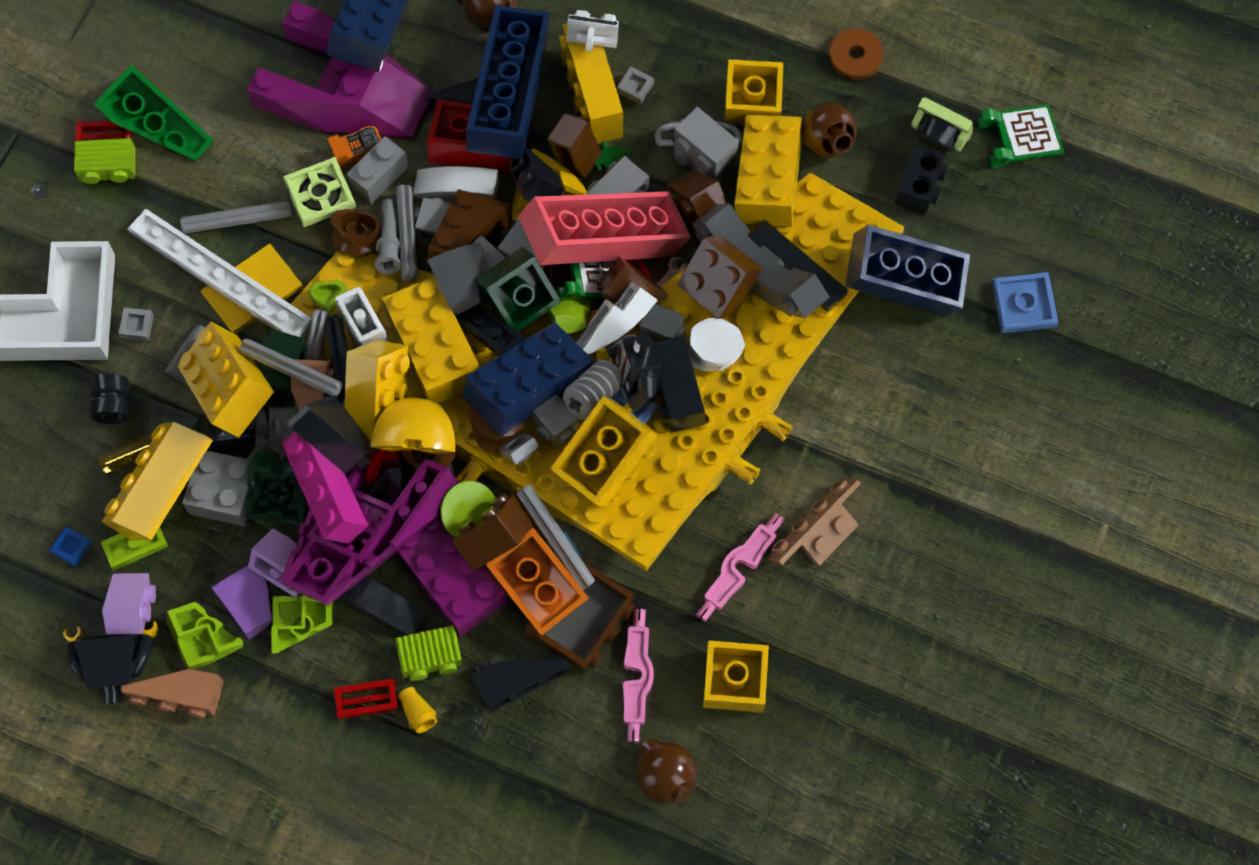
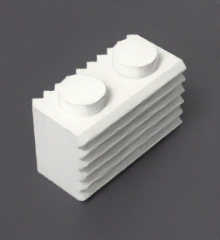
[335,287,388,348]

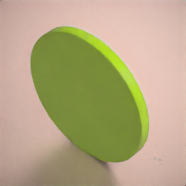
[440,481,495,538]

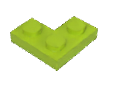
[101,527,169,571]

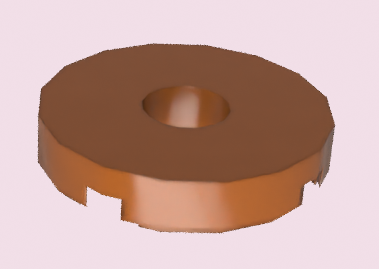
[829,28,884,81]

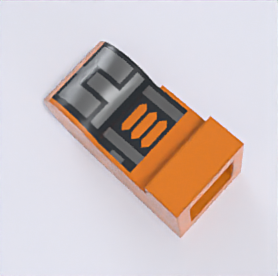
[327,126,381,171]

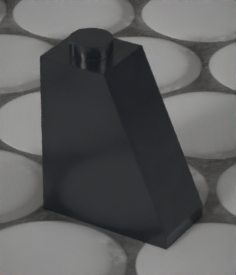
[287,396,378,473]

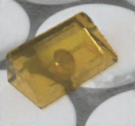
[97,432,152,473]

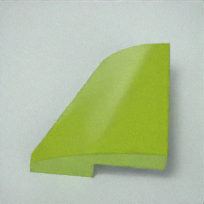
[546,292,595,334]
[272,595,333,653]
[166,602,244,670]

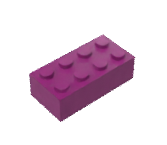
[395,515,508,638]

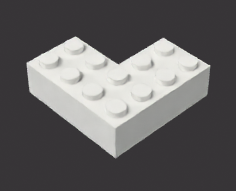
[0,241,115,361]

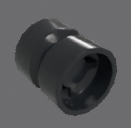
[89,373,129,424]

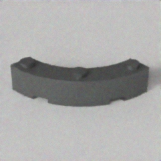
[692,203,830,318]

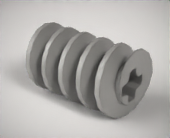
[563,360,622,420]

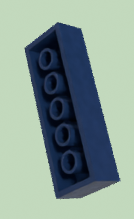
[466,5,550,159]

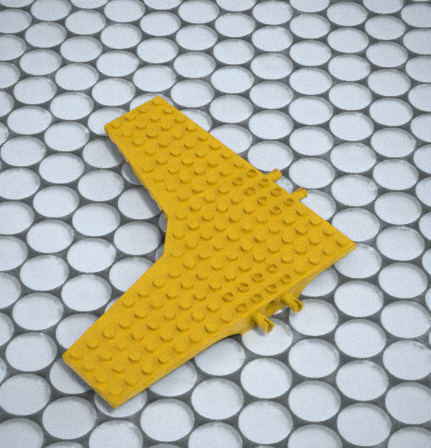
[291,173,904,571]

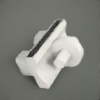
[567,10,619,52]

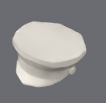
[688,317,745,372]

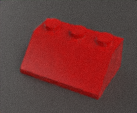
[427,99,513,174]

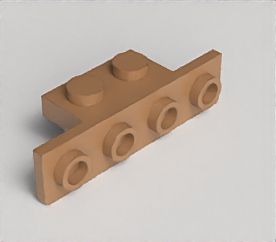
[767,478,861,566]

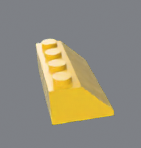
[102,422,213,541]

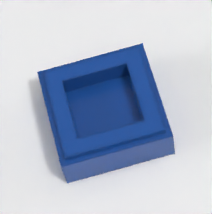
[49,526,92,567]

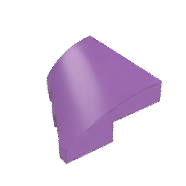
[212,566,273,640]

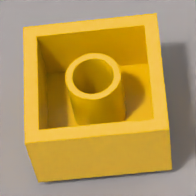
[724,59,783,125]
[703,641,769,713]

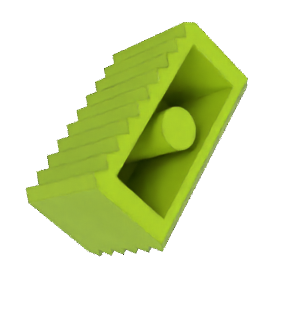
[74,138,136,184]
[395,625,463,681]

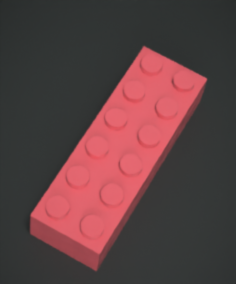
[518,191,691,265]

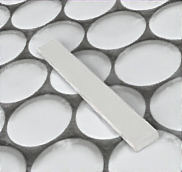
[127,208,312,345]

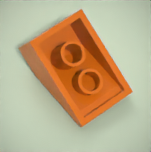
[486,528,589,636]

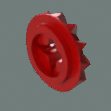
[363,449,400,488]

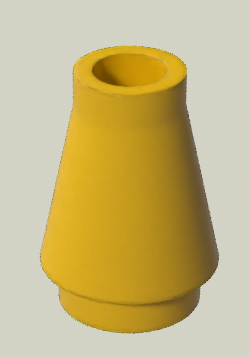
[398,687,437,733]

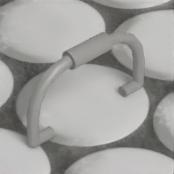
[655,119,743,146]

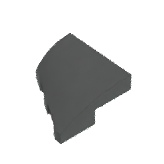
[427,243,484,315]

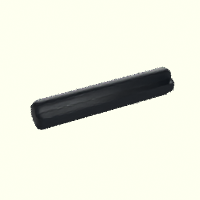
[326,314,348,388]

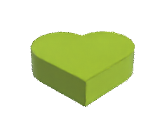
[309,280,347,315]

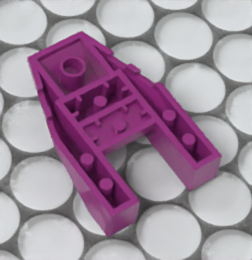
[247,1,434,139]
[280,458,458,606]

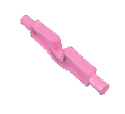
[696,513,784,622]
[623,609,654,743]

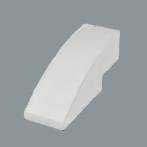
[413,166,499,203]
[576,282,658,354]

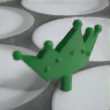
[594,141,631,171]

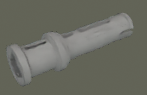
[375,199,401,275]

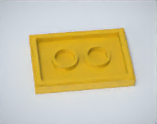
[200,244,303,335]

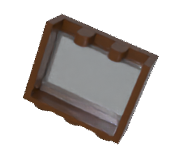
[525,561,635,674]

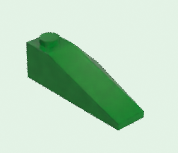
[94,64,215,161]

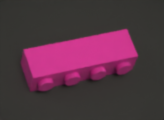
[282,432,368,544]

